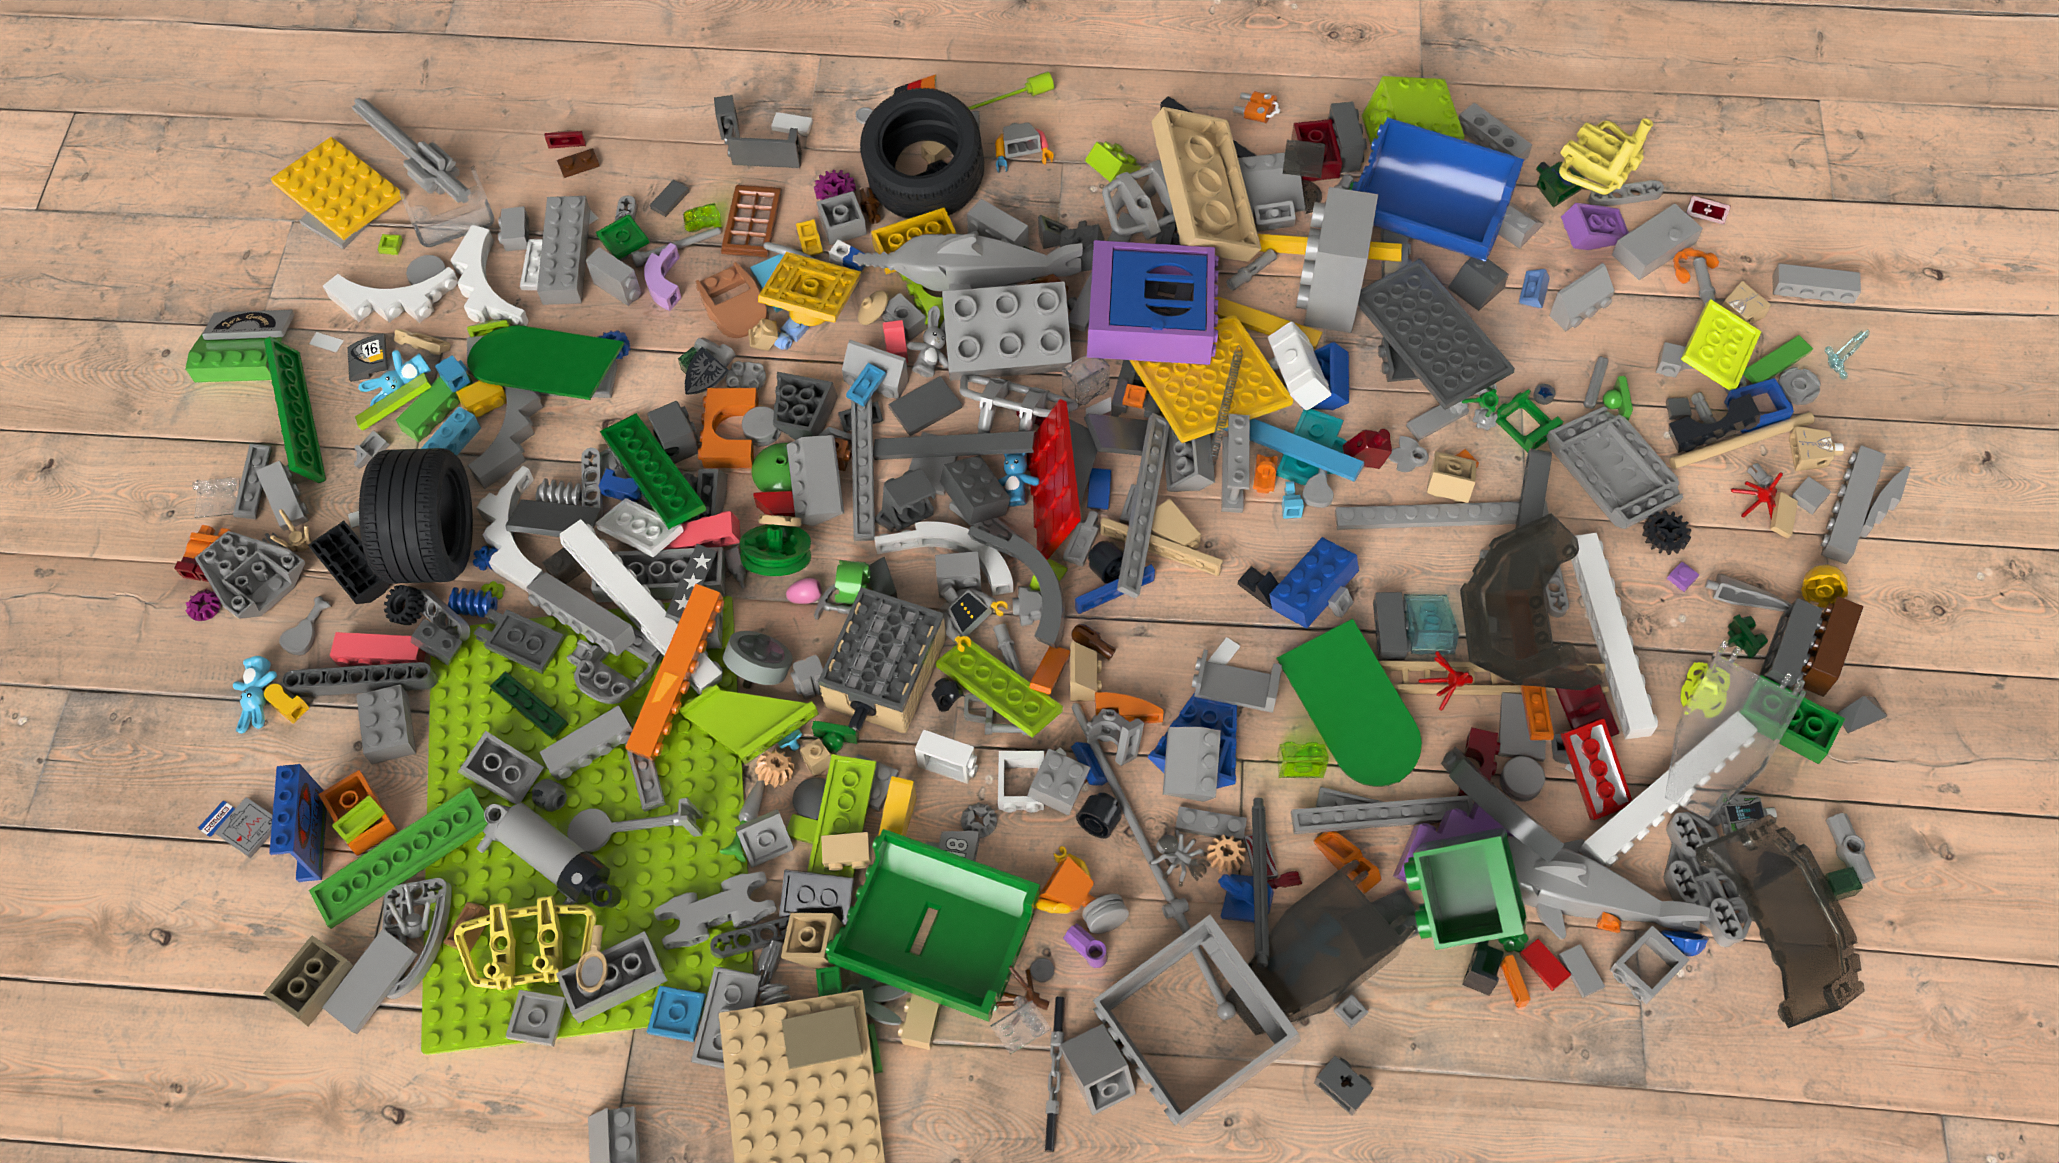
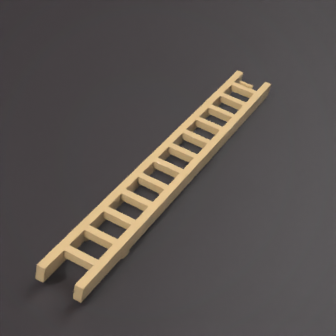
[1379,661,1609,696]

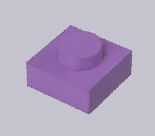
[1667,562,1699,592]

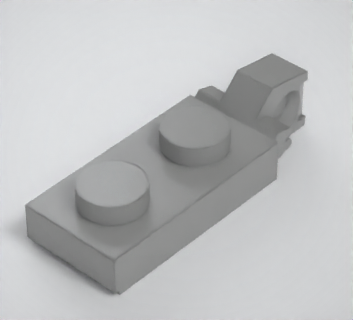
[1063,510,1099,567]

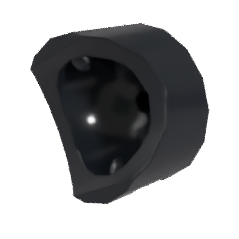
[931,678,965,712]

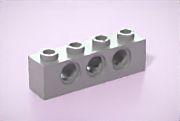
[1458,103,1532,161]

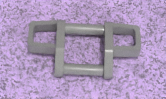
[964,694,1053,736]

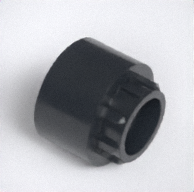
[1088,541,1124,584]
[1076,792,1122,839]

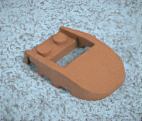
[696,262,769,338]

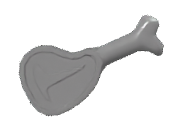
[1302,468,1333,508]
[279,596,331,656]

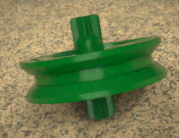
[740,524,811,576]

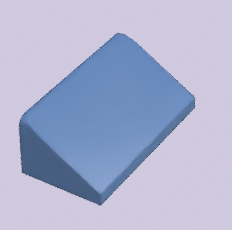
[1519,269,1550,308]

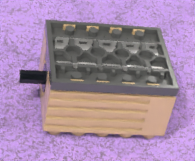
[818,587,946,733]

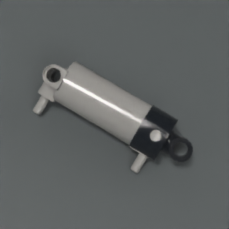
[477,803,622,917]

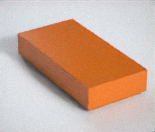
[1500,954,1531,1008]

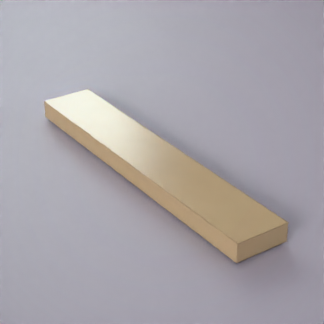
[1100,517,1223,576]

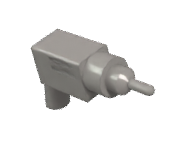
[724,547,746,588]

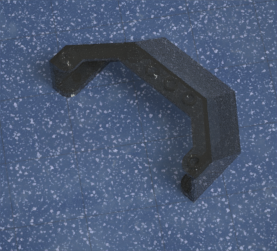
[1460,513,1603,691]
[1694,814,1865,1028]

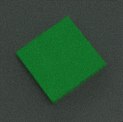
[596,214,650,260]

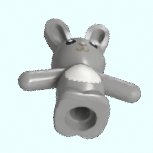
[907,306,948,377]

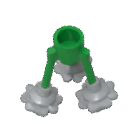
[1449,384,1499,431]

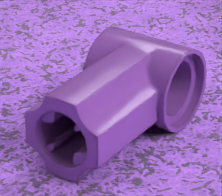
[1063,923,1107,968]

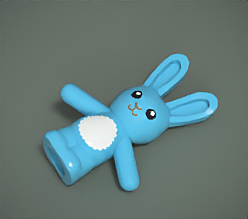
[358,350,432,406]
[233,656,277,734]

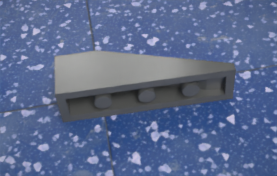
[695,469,728,520]

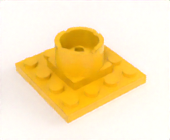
[758,252,861,326]

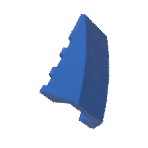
[1148,693,1237,789]

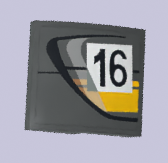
[347,333,388,382]

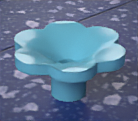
[777,729,802,751]

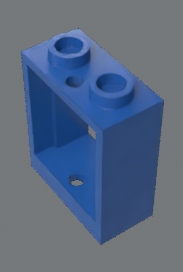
[1724,378,1794,434]

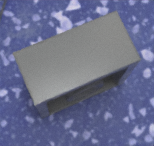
[1792,476,1831,515]

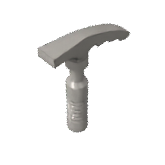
[814,584,852,620]

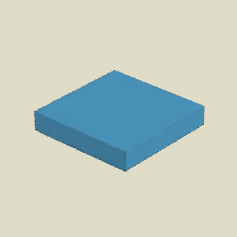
[647,986,707,1042]

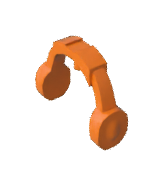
[1673,248,1719,284]

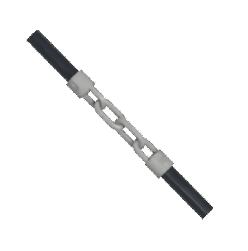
[1044,996,1065,1152]

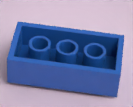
[1269,537,1359,629]

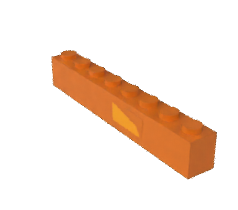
[625,584,724,761]

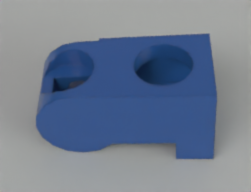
[598,468,642,502]

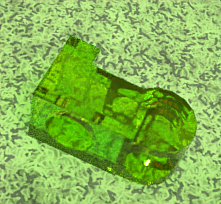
[683,203,722,232]

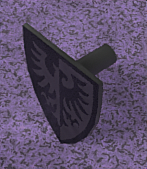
[685,347,730,395]

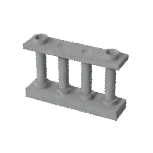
[1221,414,1250,513]

